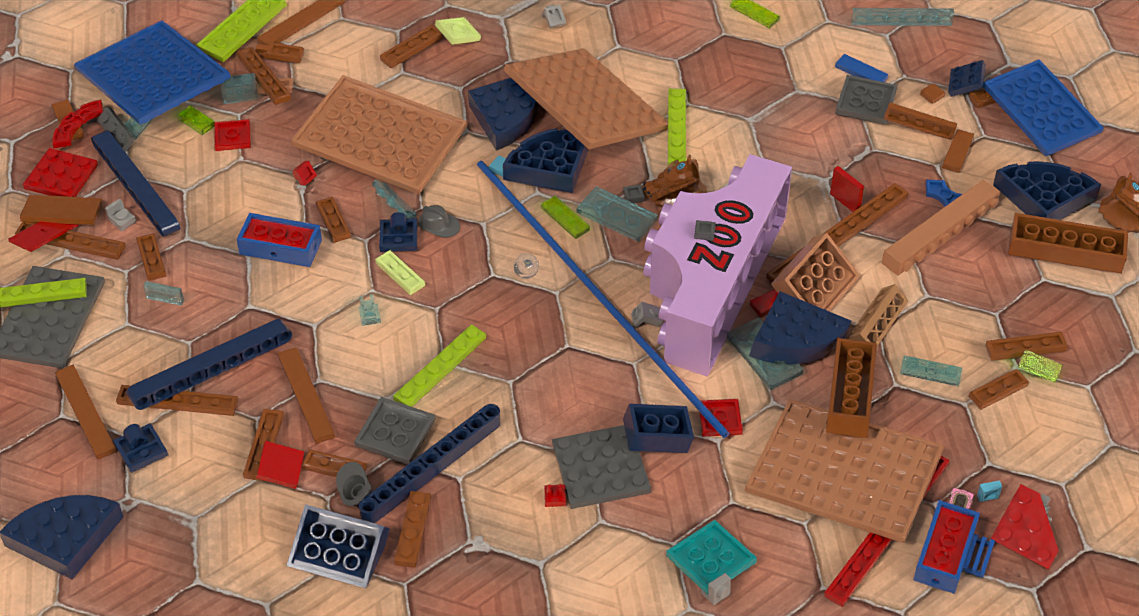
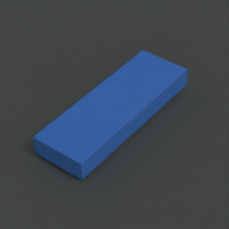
[835,54,889,82]

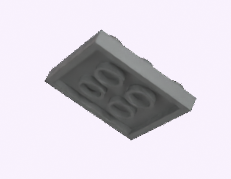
[835,75,898,125]
[354,397,436,464]

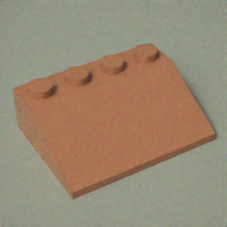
[771,233,860,311]

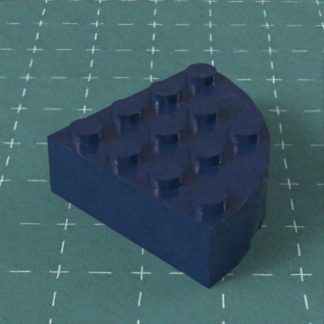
[468,77,538,151]
[503,128,589,193]
[993,161,1101,220]
[749,291,852,364]
[0,495,123,580]

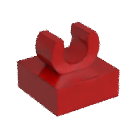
[292,161,317,186]
[544,484,566,507]

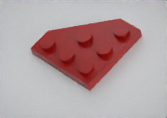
[991,484,1059,570]

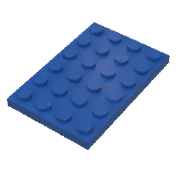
[983,59,1104,156]

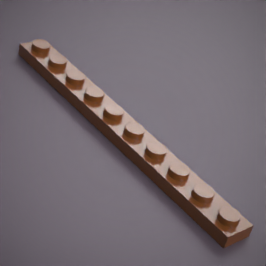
[766,183,908,282]

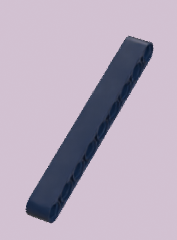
[91,130,180,237]
[126,319,292,410]
[359,404,501,523]

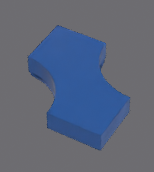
[925,179,962,207]

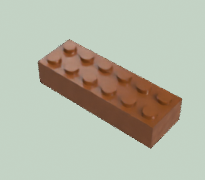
[1008,213,1128,274]
[826,338,877,438]

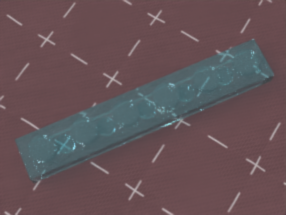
[851,8,954,26]

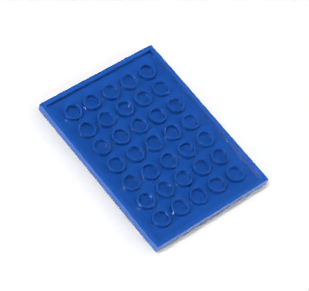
[74,20,231,125]

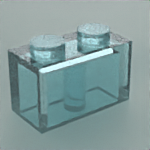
[220,73,258,104]

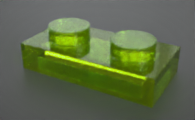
[178,105,214,135]
[1018,349,1063,383]

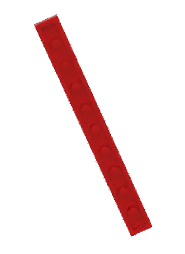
[824,455,950,607]

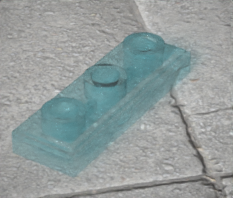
[372,179,417,219]
[900,355,962,387]

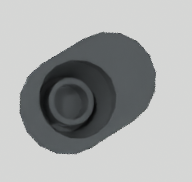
[418,205,460,238]
[336,462,373,506]

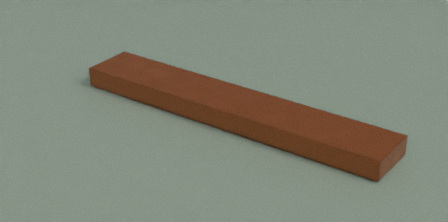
[257,0,345,45]
[236,47,291,105]
[15,222,126,260]
[278,347,335,444]
[55,364,117,460]
[116,385,238,416]

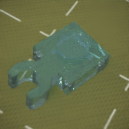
[359,294,381,326]

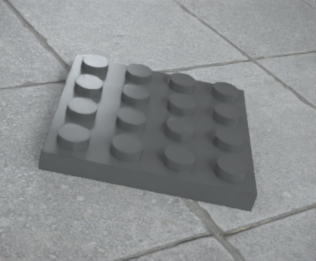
[552,425,651,509]

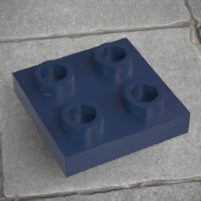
[948,60,986,97]
[379,212,417,252]
[113,423,168,473]

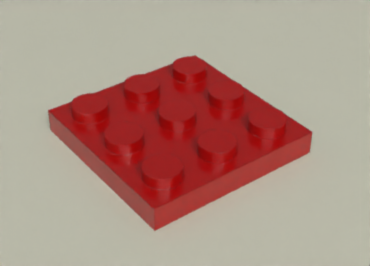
[23,148,98,197]

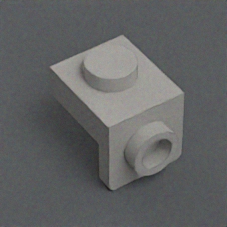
[631,302,663,327]
[701,573,731,605]

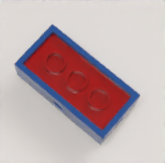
[236,213,322,267]
[913,500,980,594]

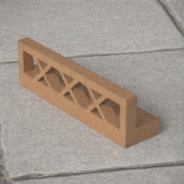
[847,284,908,346]

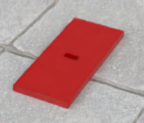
[8,221,79,252]

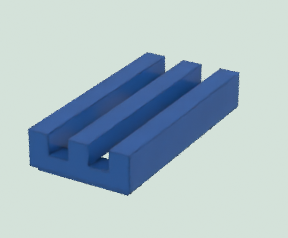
[963,534,995,578]

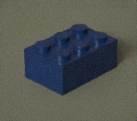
[623,403,694,453]

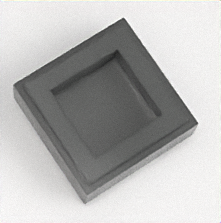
[623,185,645,204]
[694,220,716,241]

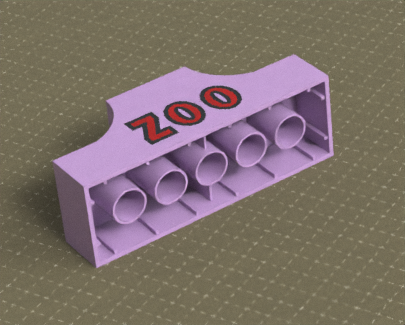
[643,154,792,377]

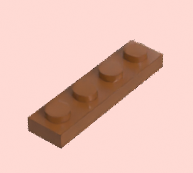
[380,25,443,68]
[883,102,957,140]
[985,331,1068,361]
[243,409,284,481]
[394,491,431,568]

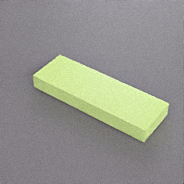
[375,250,425,295]

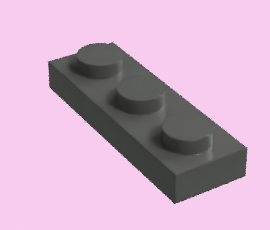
[97,107,135,152]

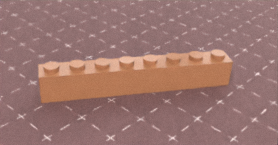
[882,179,1000,276]

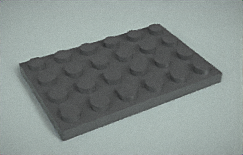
[0,266,105,369]

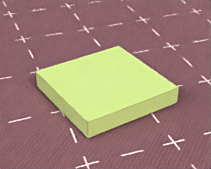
[435,17,481,44]

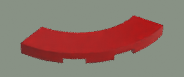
[52,99,104,149]

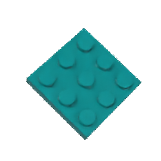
[666,520,757,595]

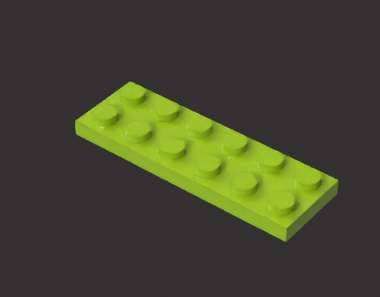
[196,0,287,62]

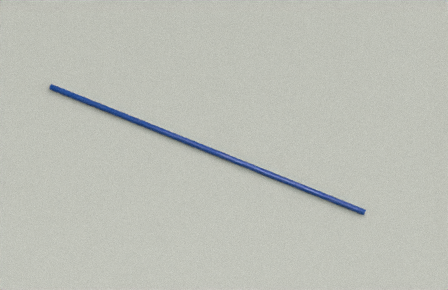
[477,161,729,438]

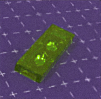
[730,0,780,29]
[541,196,590,239]

